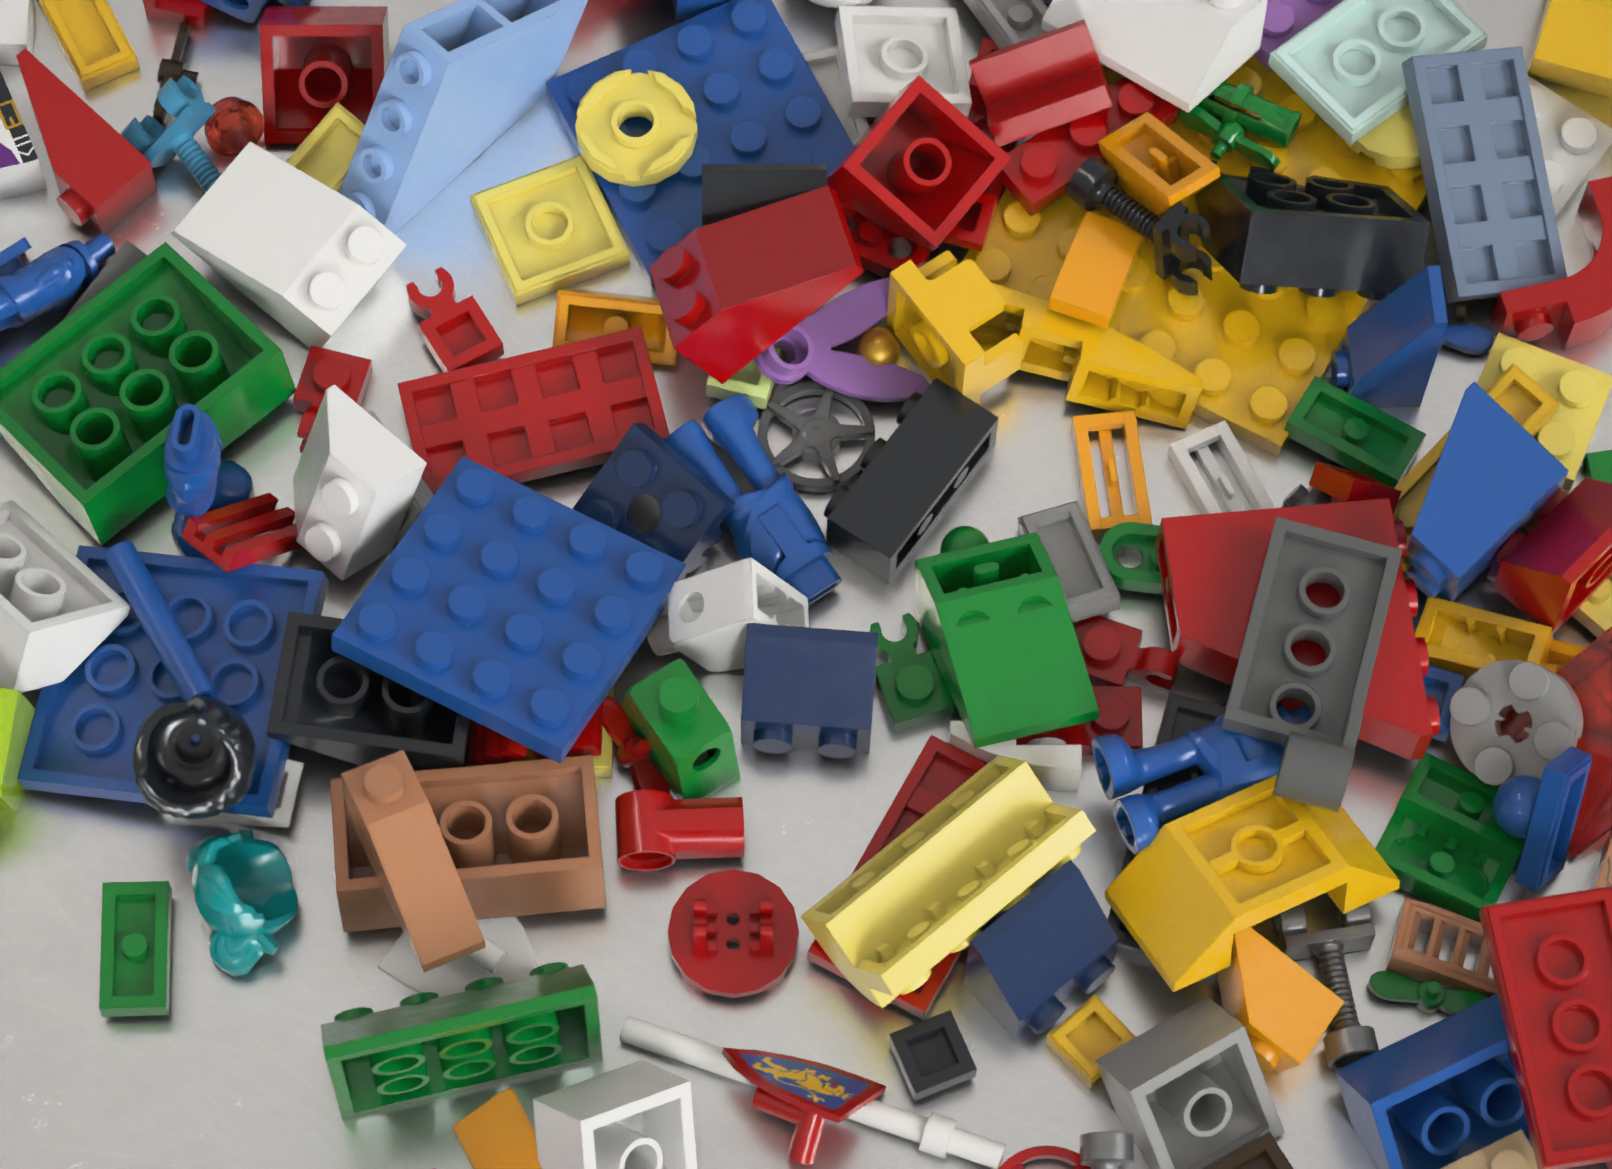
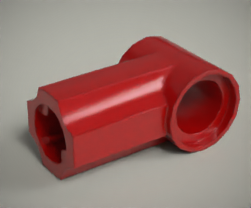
[615,789,745,871]

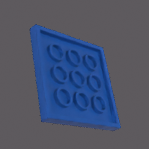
[545,0,854,288]
[331,456,687,764]
[17,545,329,818]

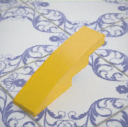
[970,283,1203,429]
[1415,597,1612,735]

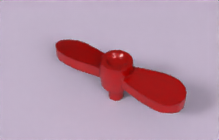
[602,696,670,794]

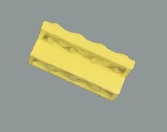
[800,755,1096,1008]

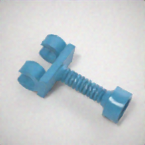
[121,75,221,193]

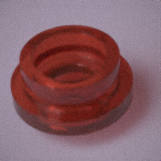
[204,97,265,157]

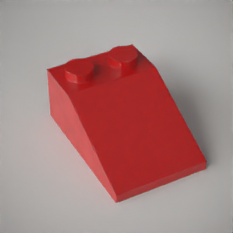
[649,185,864,384]

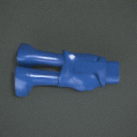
[0,233,116,331]
[665,394,842,606]
[163,404,254,559]
[1092,704,1312,855]

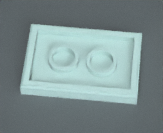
[1268,0,1488,146]

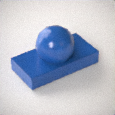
[1493,747,1593,890]

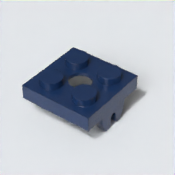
[573,422,735,574]

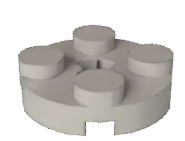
[1450,659,1584,786]

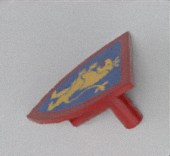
[722,1048,886,1165]

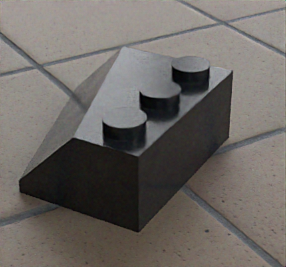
[1196,160,1430,301]

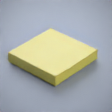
[470,155,630,306]

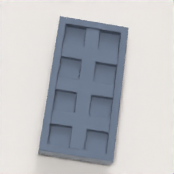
[1402,46,1567,303]

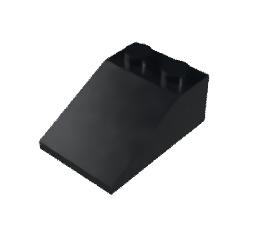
[267,612,473,771]

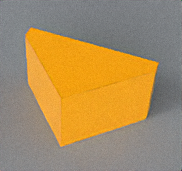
[1098,111,1221,217]

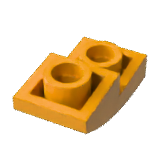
[1048,211,1145,328]

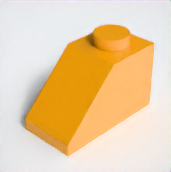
[1217,927,1344,1073]

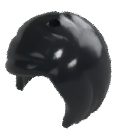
[133,695,256,819]

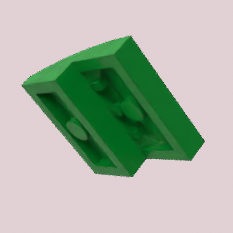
[1375,752,1526,923]

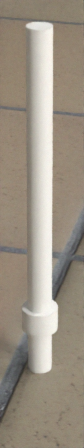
[619,1016,1006,1169]

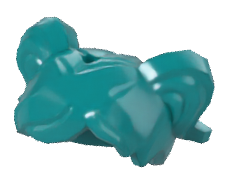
[186,829,298,976]

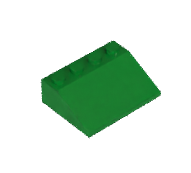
[0,242,296,546]
[321,962,603,1120]

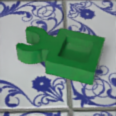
[870,613,955,733]

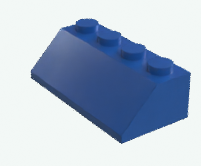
[1335,994,1533,1169]

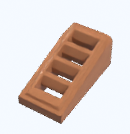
[1385,897,1497,998]

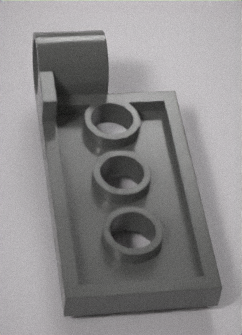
[1221,516,1403,813]

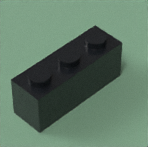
[824,378,999,584]

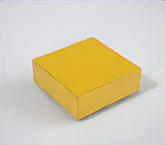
[1045,994,1136,1090]

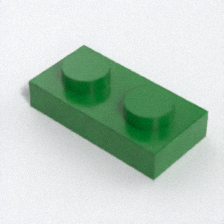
[1284,376,1426,488]
[99,881,172,1017]

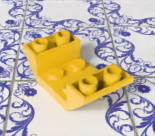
[1105,775,1400,992]

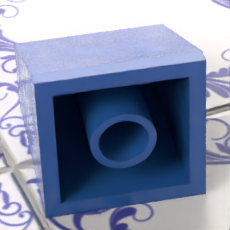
[1404,382,1569,602]

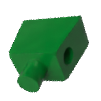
[621,658,740,799]

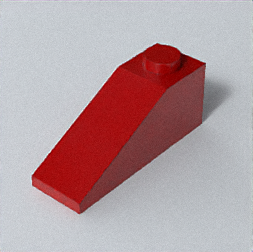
[16,48,157,235]

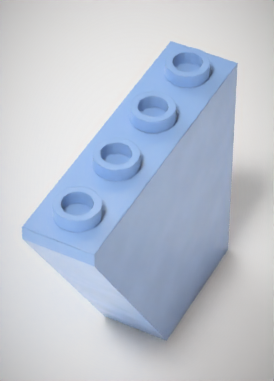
[339,0,588,234]

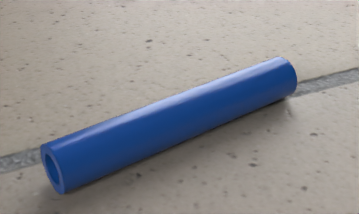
[105,541,217,701]

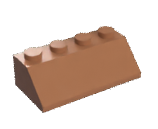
[330,755,607,932]

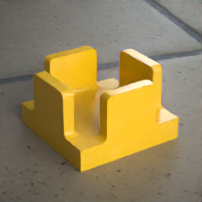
[886,250,1024,404]

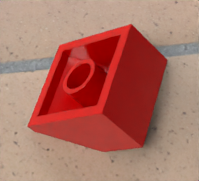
[259,6,390,144]
[827,75,1012,251]
[1493,478,1612,634]

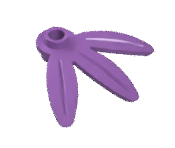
[754,277,930,402]

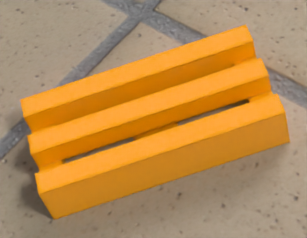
[1071,410,1153,540]

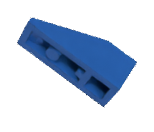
[1331,265,1448,409]

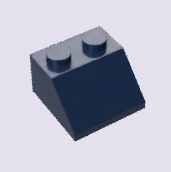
[741,623,878,758]
[963,860,1119,1042]

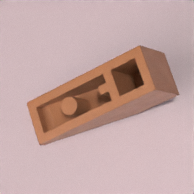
[341,750,486,973]

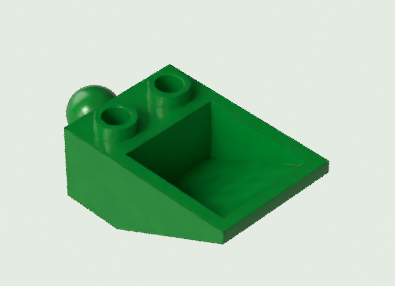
[915,526,1099,748]

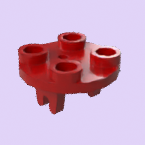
[667,869,799,998]

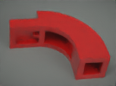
[1490,176,1612,350]

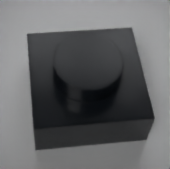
[889,1010,977,1101]

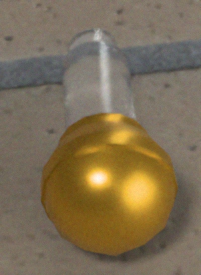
[856,317,900,366]

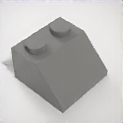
[1095,996,1285,1169]

